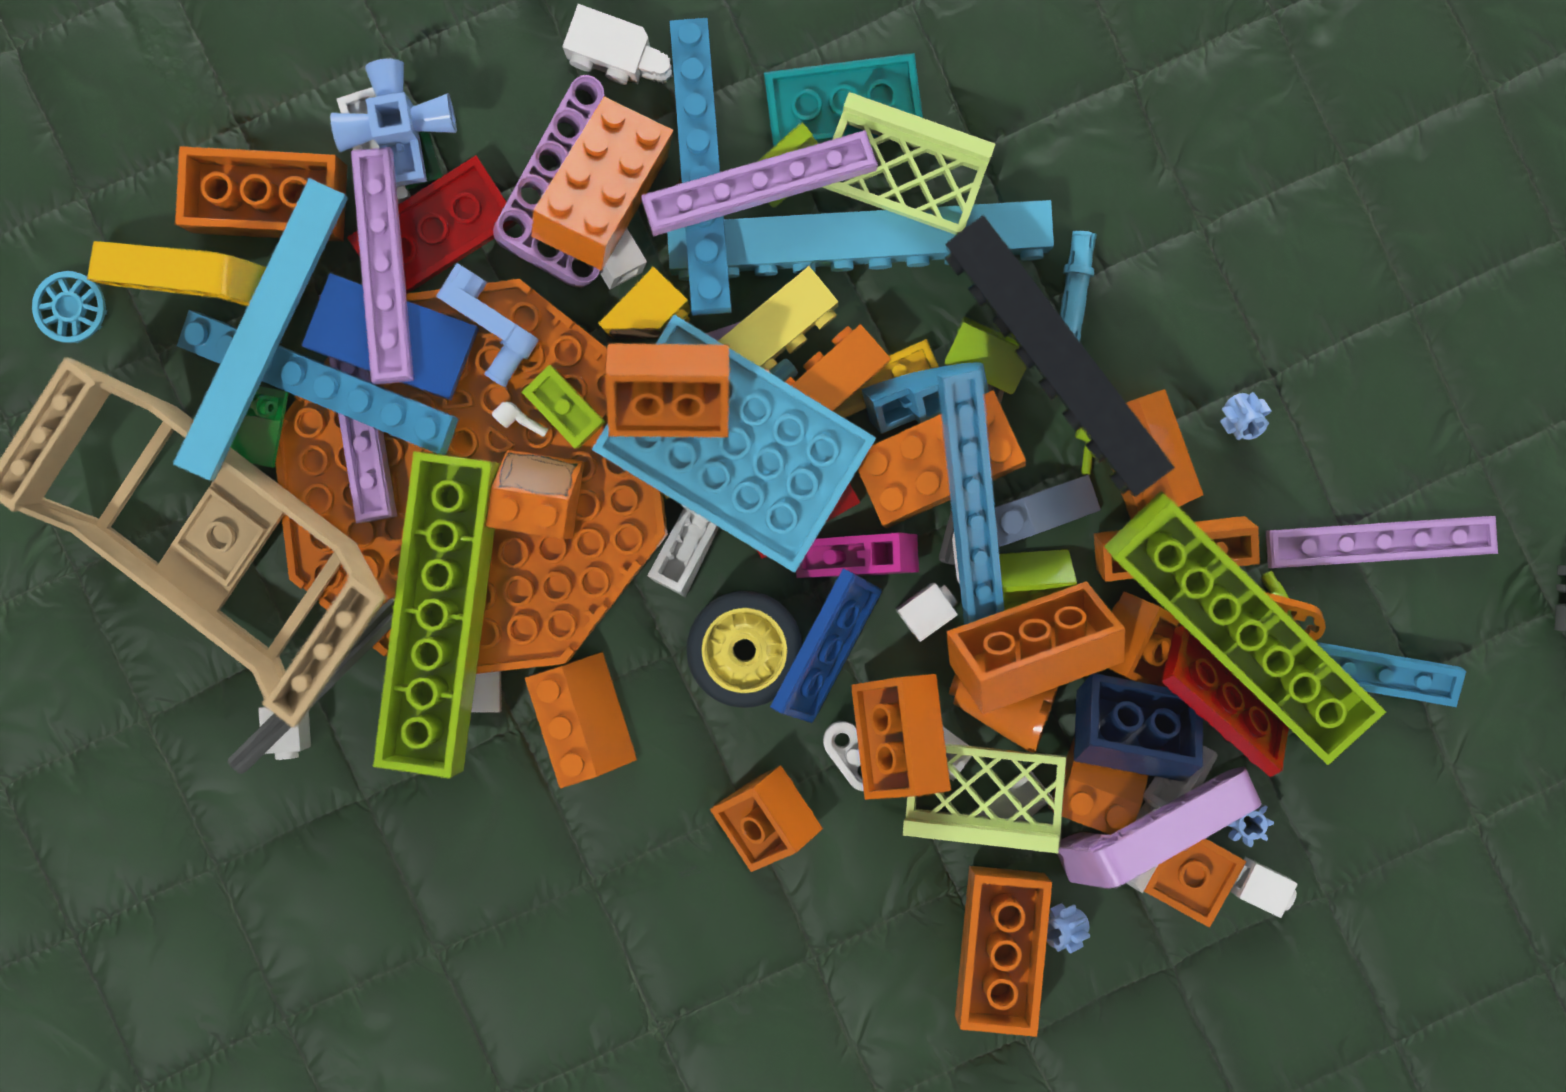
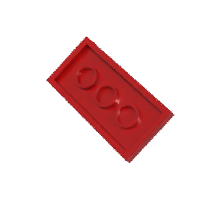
[347,155,518,294]
[1162,625,1289,777]

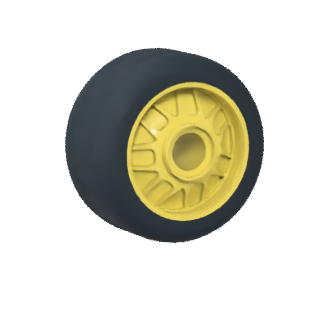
[687,591,802,708]

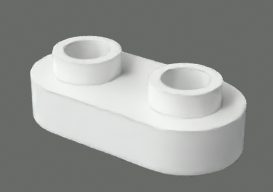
[823,721,864,791]

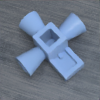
[331,59,457,187]

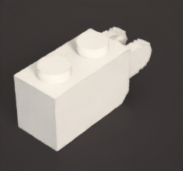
[562,4,673,85]

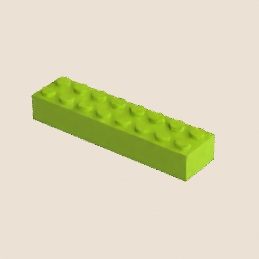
[373,452,501,778]
[1104,491,1386,765]

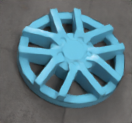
[32,271,108,343]

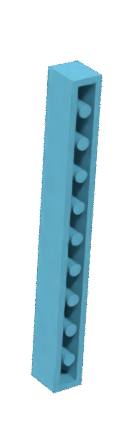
[667,200,1054,281]

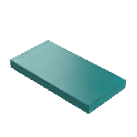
[764,53,923,147]

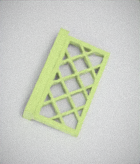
[822,92,995,235]
[903,744,1066,853]

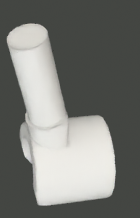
[492,402,549,437]

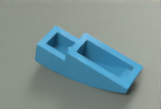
[861,362,989,434]

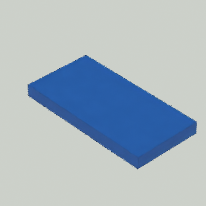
[302,273,479,401]
[770,568,882,723]

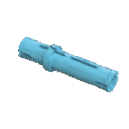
[1060,231,1097,341]

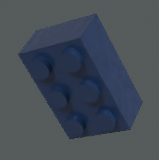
[1074,673,1203,782]

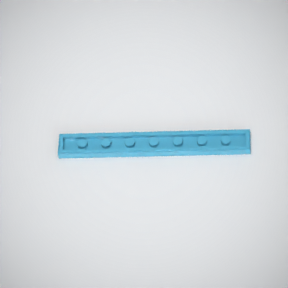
[173,178,348,482]

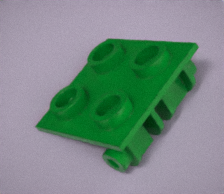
[231,386,289,468]

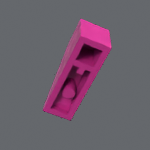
[796,533,919,578]

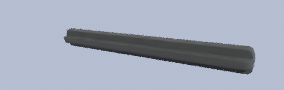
[228,598,395,774]

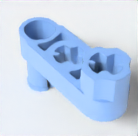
[436,263,540,387]

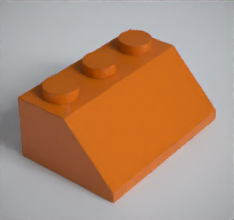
[605,344,729,437]
[1113,389,1204,519]
[525,652,637,789]
[851,674,951,800]

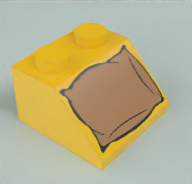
[599,267,691,339]

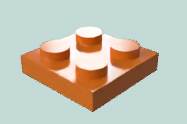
[1144,838,1247,928]

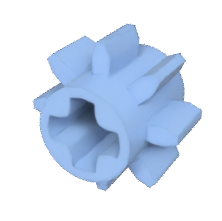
[1220,392,1272,440]
[1228,804,1274,847]
[1047,903,1090,954]

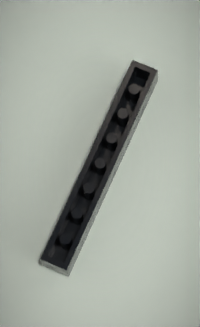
[944,215,1175,497]

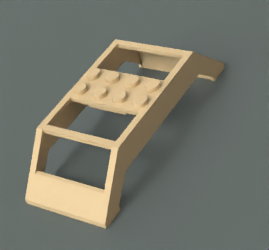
[0,358,386,728]

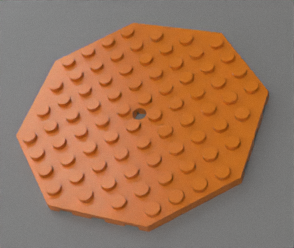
[275,279,668,674]

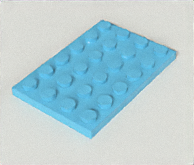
[592,315,876,573]

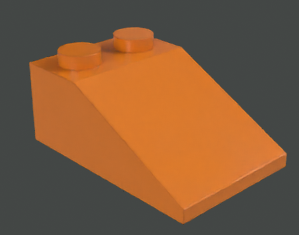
[1048,736,1148,835]

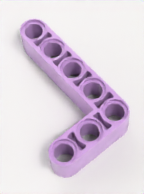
[493,75,604,288]
[1057,767,1262,888]

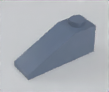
[995,475,1101,547]

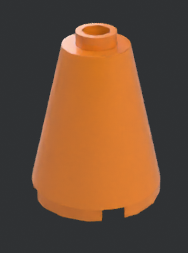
[949,674,1059,753]

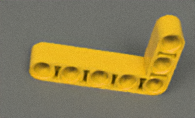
[87,241,266,306]

